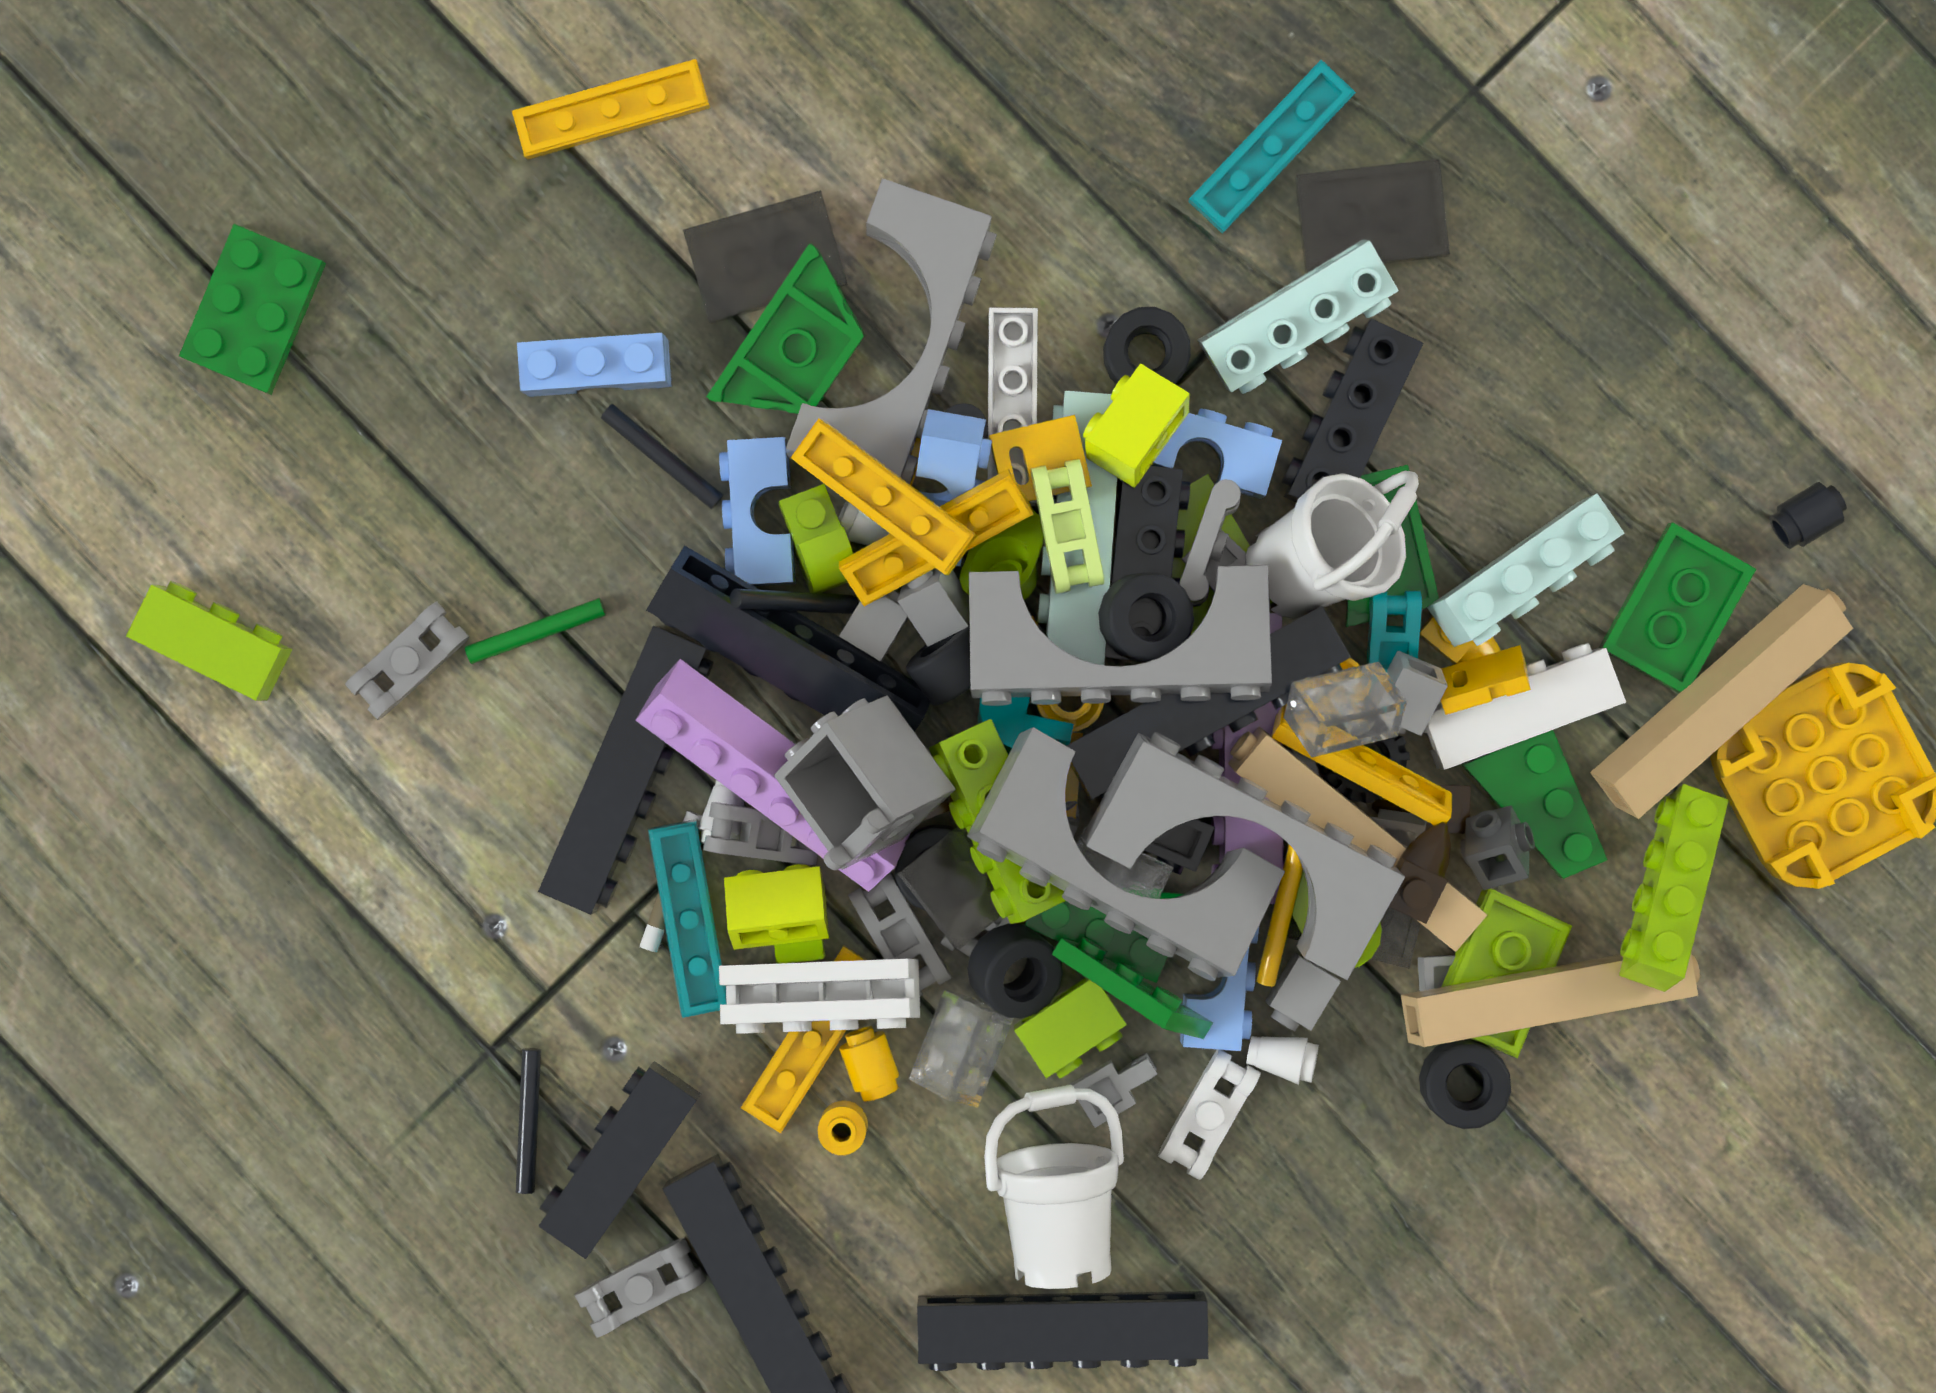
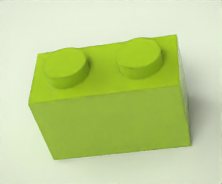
[1014,977,1127,1079]

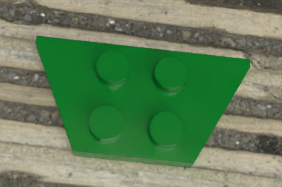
[706,243,866,414]

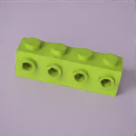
[929,719,1066,924]
[1619,784,1729,992]

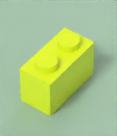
[1083,363,1190,488]
[724,864,829,950]

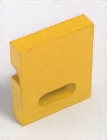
[988,415,1092,502]
[1440,645,1531,715]

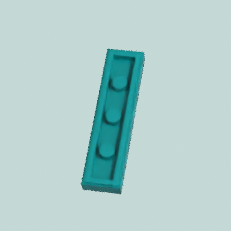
[1188,60,1356,234]
[647,820,727,1018]

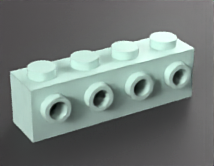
[1198,239,1399,394]
[1427,493,1624,647]

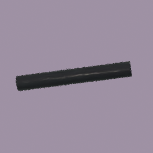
[601,404,723,510]
[730,589,858,614]
[515,1048,541,1194]

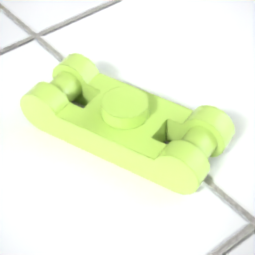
[1031,459,1104,594]

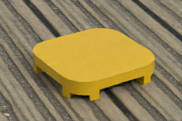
[1710,663,1936,889]

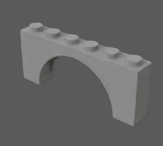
[786,178,997,484]
[969,565,1272,706]
[967,727,1285,981]
[1082,732,1405,980]

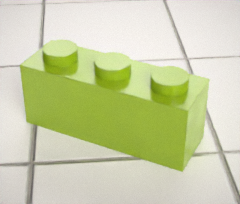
[126,581,293,701]

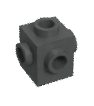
[1460,805,1535,890]

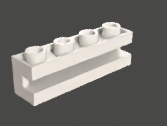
[988,308,1038,506]
[1423,643,1626,770]
[719,959,920,1034]

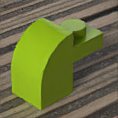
[778,484,853,593]

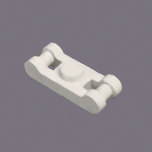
[1158,1049,1261,1180]

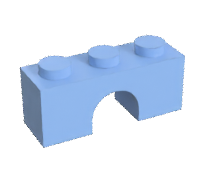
[517,333,672,397]
[1151,408,1282,499]
[916,409,992,566]
[719,437,796,586]
[1180,927,1259,1051]

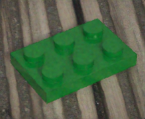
[179,224,326,395]
[1599,522,1756,693]

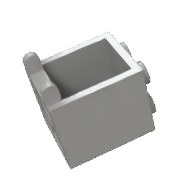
[774,695,956,870]

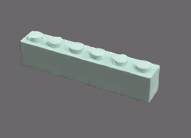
[1038,391,1117,665]

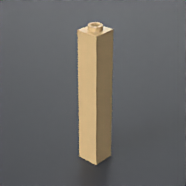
[1590,584,1853,819]
[1228,726,1487,952]
[1401,952,1700,1047]

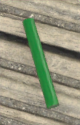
[465,598,606,664]

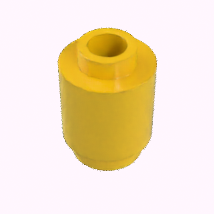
[839,1026,899,1101]
[817,1100,868,1155]

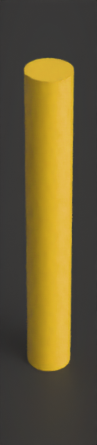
[1256,845,1303,987]

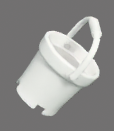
[1246,471,1419,619]
[984,1085,1124,1289]

